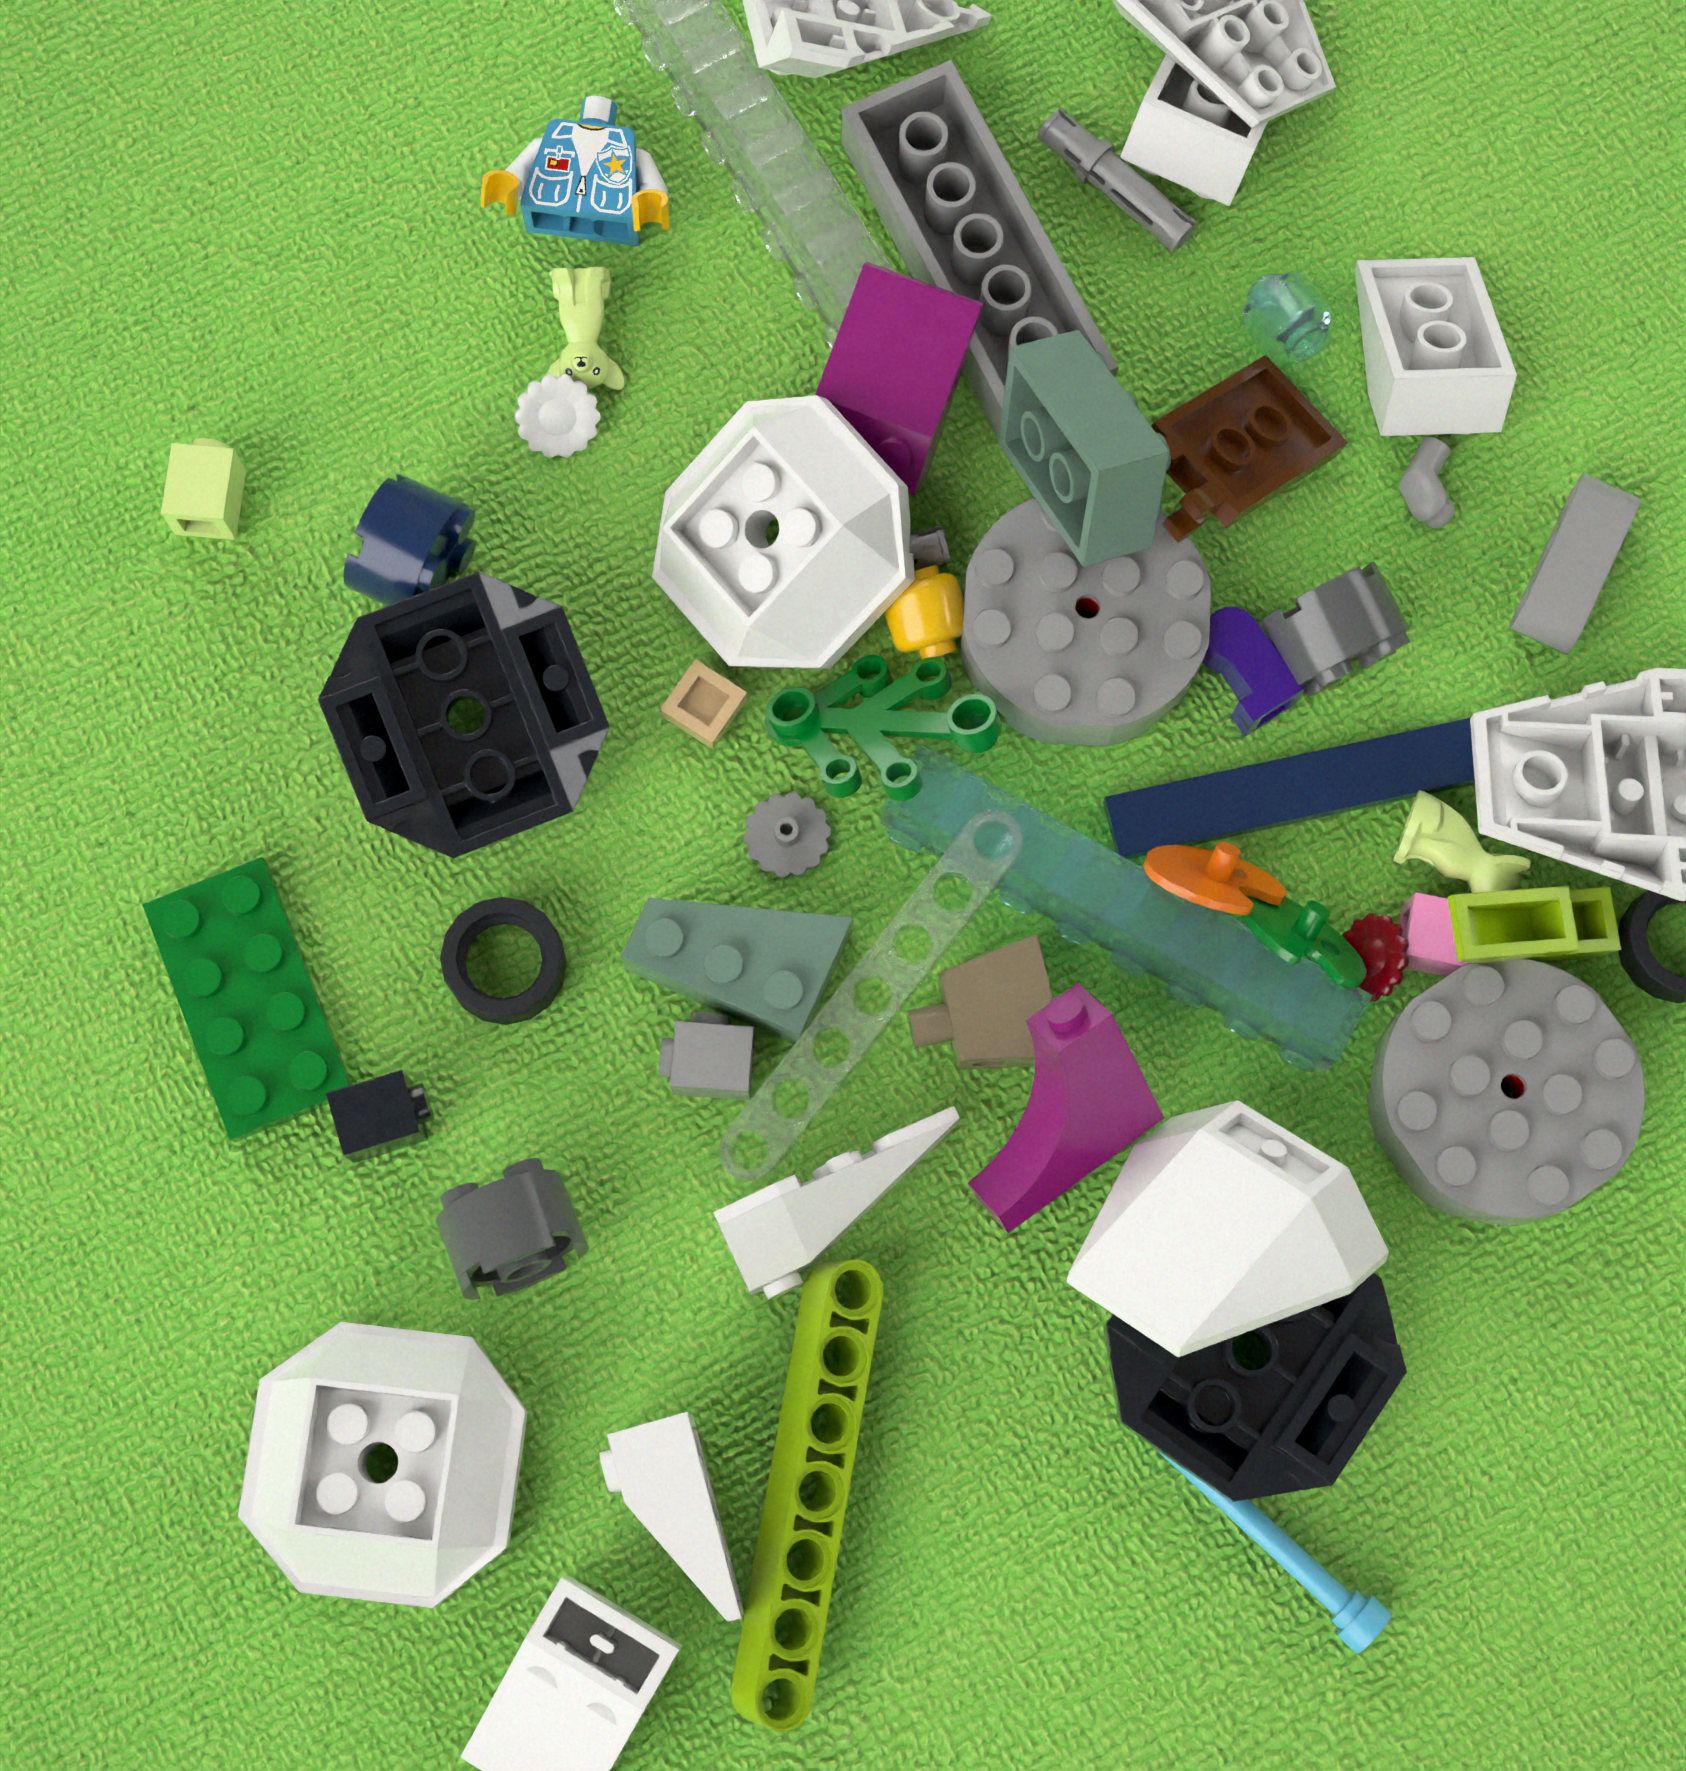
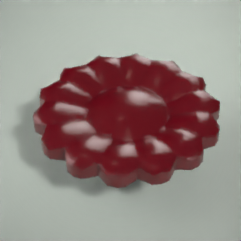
[1342,913,1409,1002]

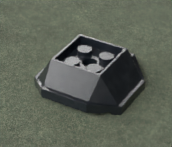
[318,572,610,858]
[1103,1273,1407,1502]

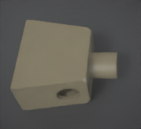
[907,935,1053,1070]

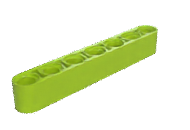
[731,1260,883,1732]

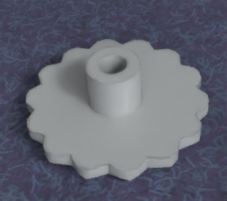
[744,792,831,879]

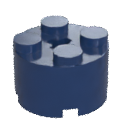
[343,474,476,606]

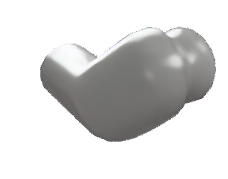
[1400,437,1454,529]

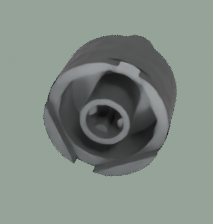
[1261,562,1410,697]
[436,1158,589,1300]

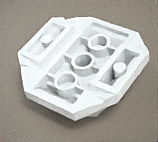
[652,395,915,669]
[238,1322,528,1608]

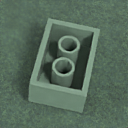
[998,329,1171,567]

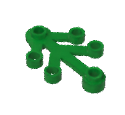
[765,655,1002,801]

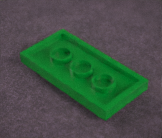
[142,857,352,1142]

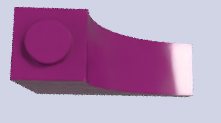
[968,983,1164,1233]

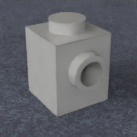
[659,1012,755,1101]

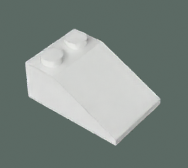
[1120,54,1267,206]
[1355,257,1517,436]
[599,1412,745,1622]

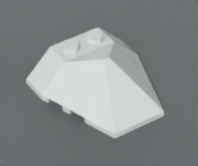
[1470,668,1686,901]

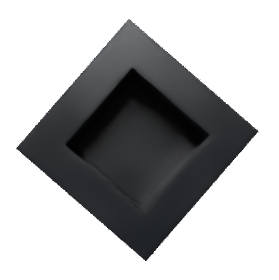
[326,1070,434,1163]

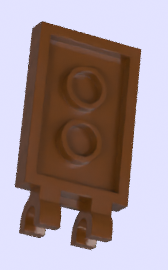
[1151,355,1348,543]

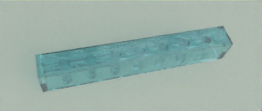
[881,744,1373,1072]

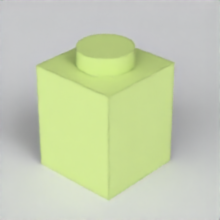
[161,438,246,540]

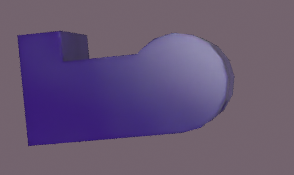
[1202,607,1305,736]

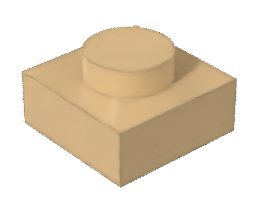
[660,659,748,749]

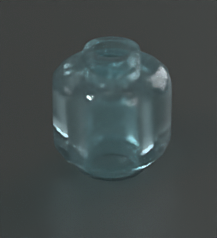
[1241,271,1333,363]

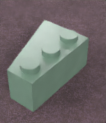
[621,898,853,1047]

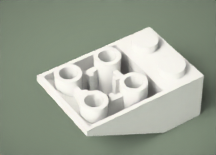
[461,1575,683,1771]

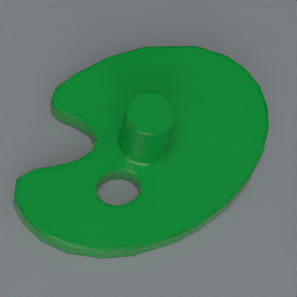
[1241,895,1367,989]

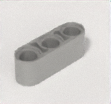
[1509,472,1641,655]

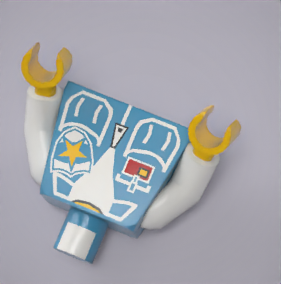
[480,96,670,246]

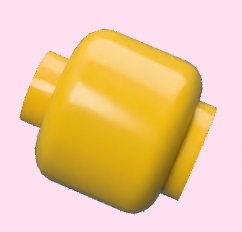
[884,565,964,659]

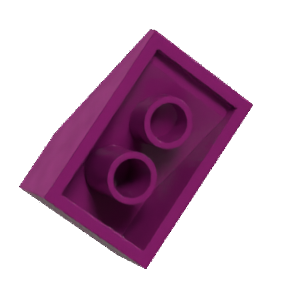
[815,261,984,496]

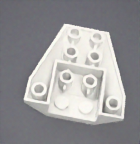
[1111,0,1336,128]
[1066,1100,1389,1357]

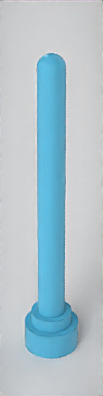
[1156,1449,1392,1654]

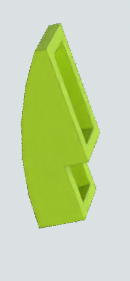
[1447,886,1621,963]

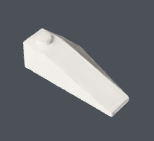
[713,1106,960,1300]

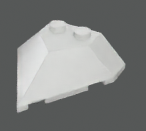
[742,0,993,78]

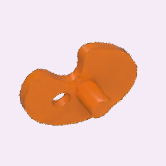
[1143,842,1287,915]

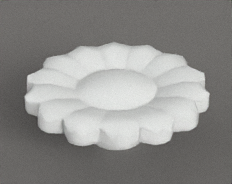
[514,374,601,458]

